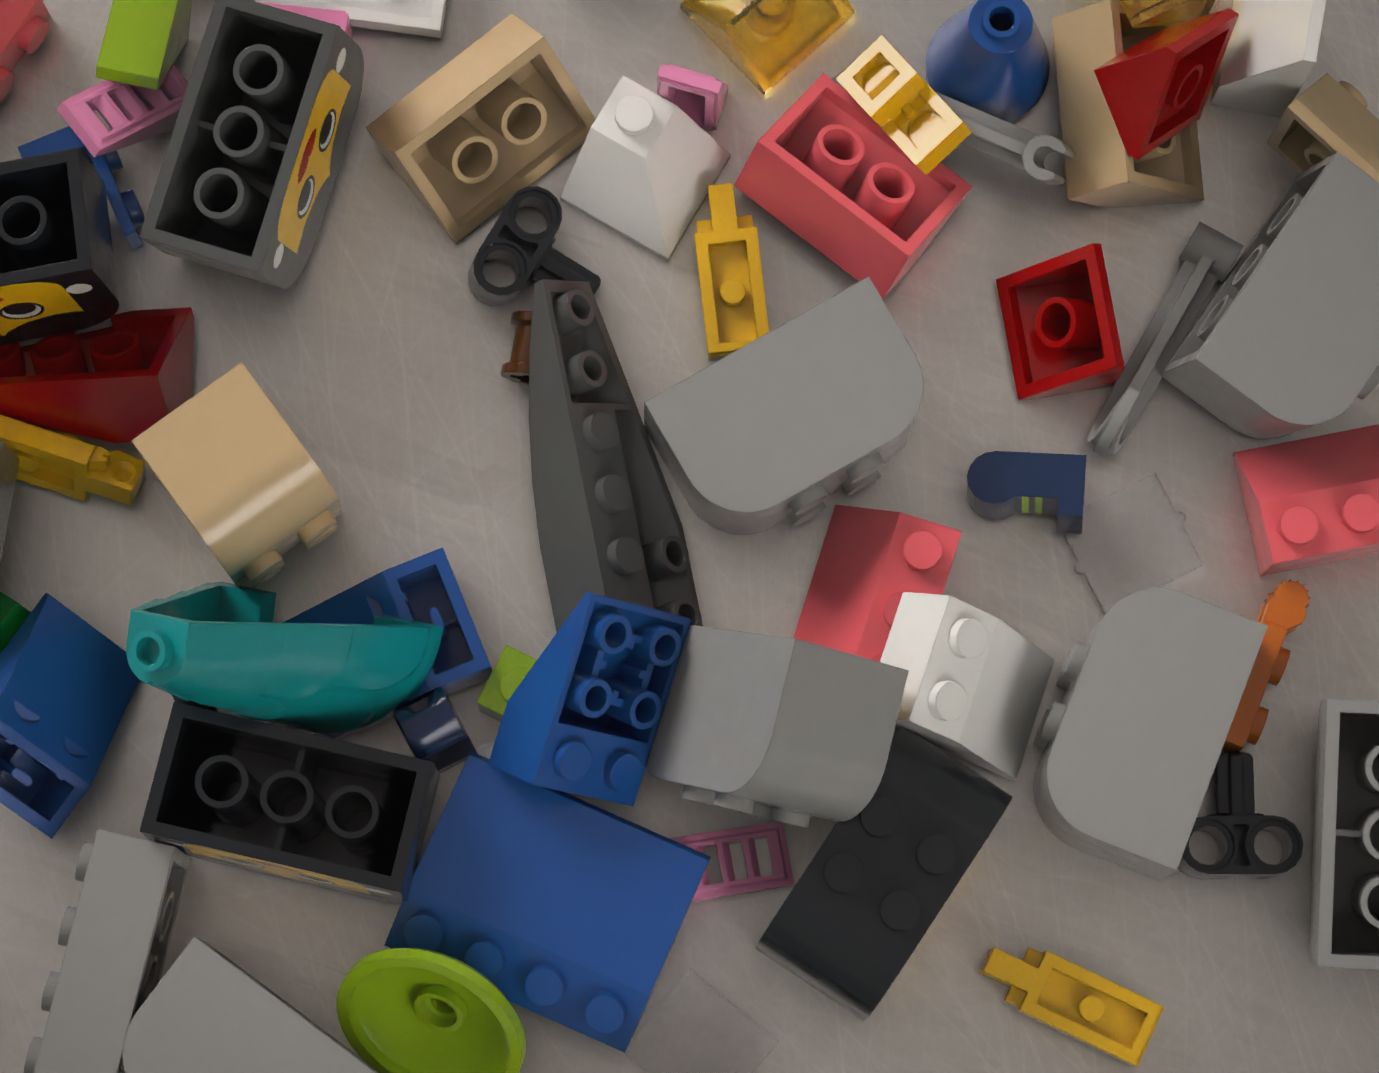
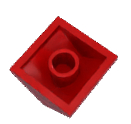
[1094,8,1239,160]
[996,243,1125,401]

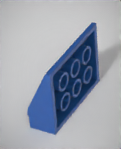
[384,752,711,1053]

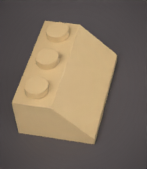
[1051,0,1204,208]
[365,13,596,243]
[1266,73,1379,182]

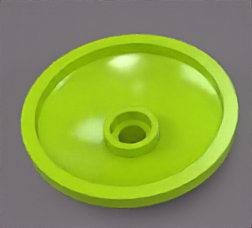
[336,948,527,1073]

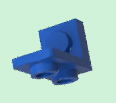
[18,126,145,250]

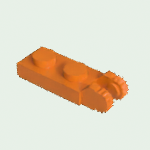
[1221,579,1311,753]

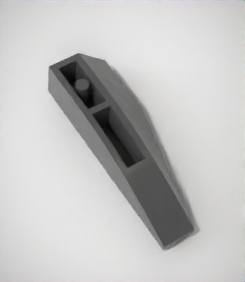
[529,279,703,632]

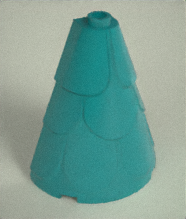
[126,582,443,734]

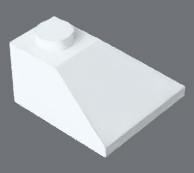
[560,75,731,262]

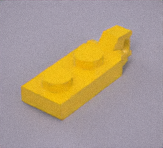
[694,183,769,361]
[0,415,145,506]
[979,947,1164,1067]

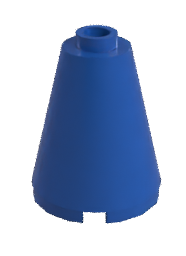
[926,0,1050,123]

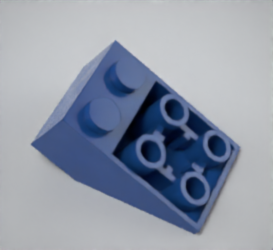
[283,547,492,740]
[488,592,692,806]
[0,593,139,839]

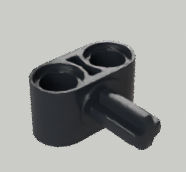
[468,186,601,306]
[1178,752,1304,880]

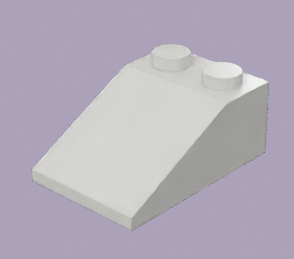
[1210,0,1326,118]
[880,592,1054,780]

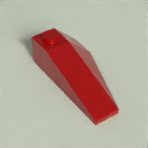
[0,307,194,443]

